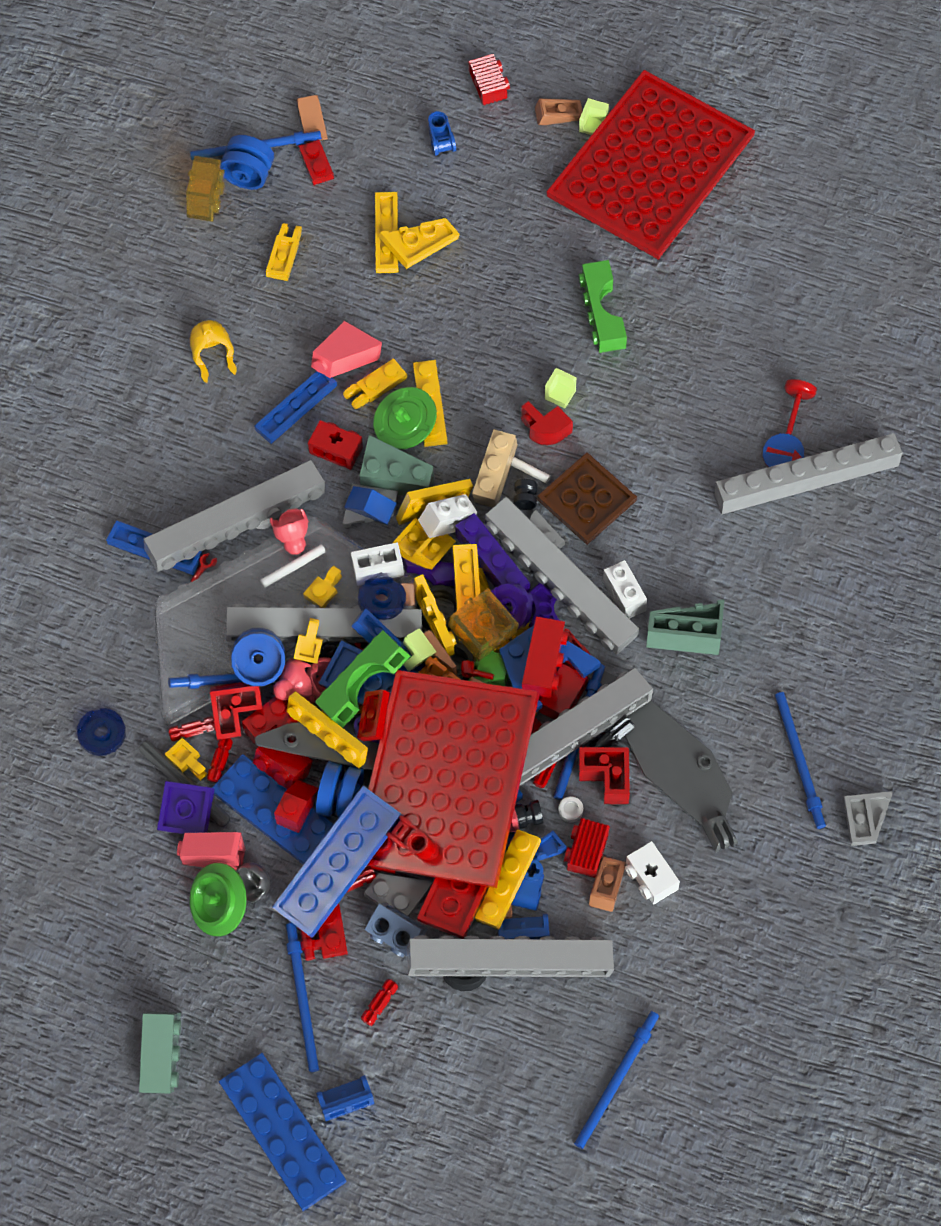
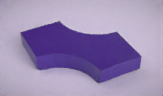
[401,557,455,586]
[528,583,560,628]

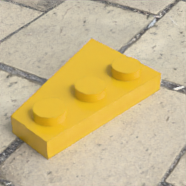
[379,218,459,269]
[395,479,474,525]
[414,574,457,656]

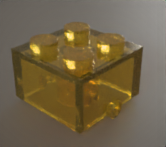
[186,156,225,222]
[448,588,519,662]

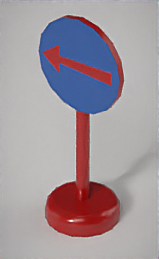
[763,379,817,467]

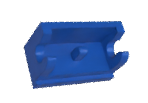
[498,914,550,940]
[316,1075,375,1121]

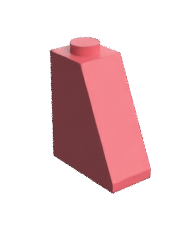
[311,321,382,378]
[177,832,246,873]

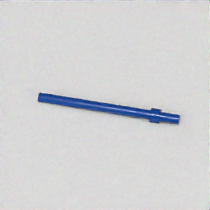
[190,131,322,160]
[553,664,605,800]
[168,669,307,689]
[775,692,826,829]
[286,923,319,1072]
[574,1011,659,1149]

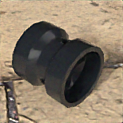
[513,479,538,510]
[514,800,543,829]

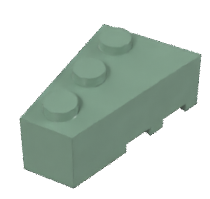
[359,435,434,496]
[646,599,724,655]
[139,1011,181,1094]

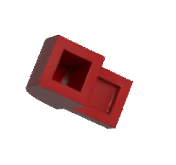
[521,401,573,445]

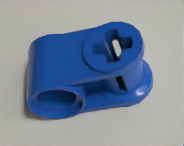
[428,111,456,156]
[512,859,544,911]

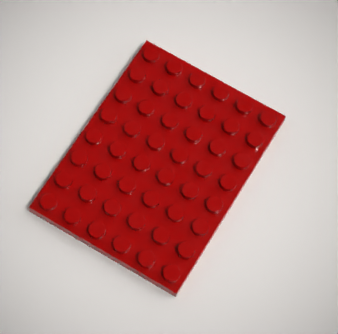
[547,70,755,260]
[367,670,540,888]

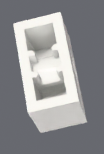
[418,494,477,539]
[351,542,404,586]
[603,560,647,619]
[625,841,680,905]

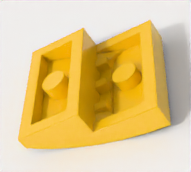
[393,517,456,570]

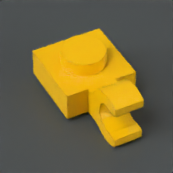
[303,566,342,608]
[293,618,323,664]
[165,738,207,781]

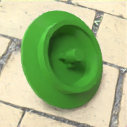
[373,387,437,450]
[190,863,246,936]

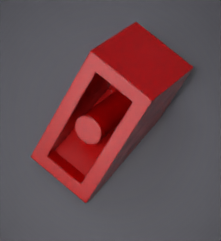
[274,780,319,833]

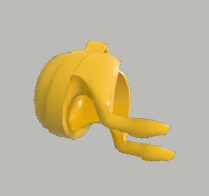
[190,320,237,383]

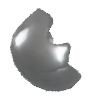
[236,862,270,903]

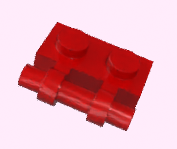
[297,904,348,961]

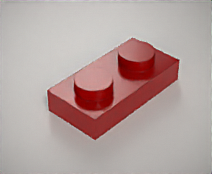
[299,140,334,185]
[357,689,390,741]

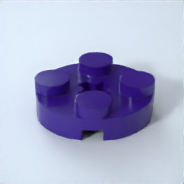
[487,583,533,632]

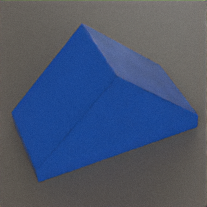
[344,486,397,525]

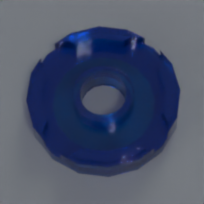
[358,576,406,620]
[77,708,126,756]

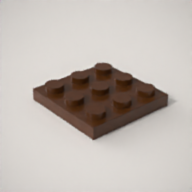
[537,453,637,545]

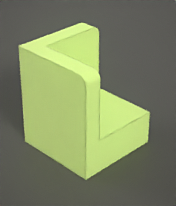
[579,98,609,135]
[545,368,576,408]
[403,628,436,672]

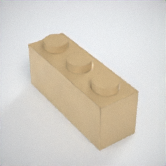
[472,429,518,507]

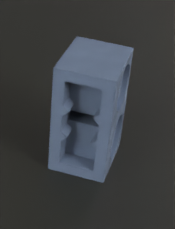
[364,902,428,957]

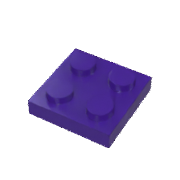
[157,781,215,834]

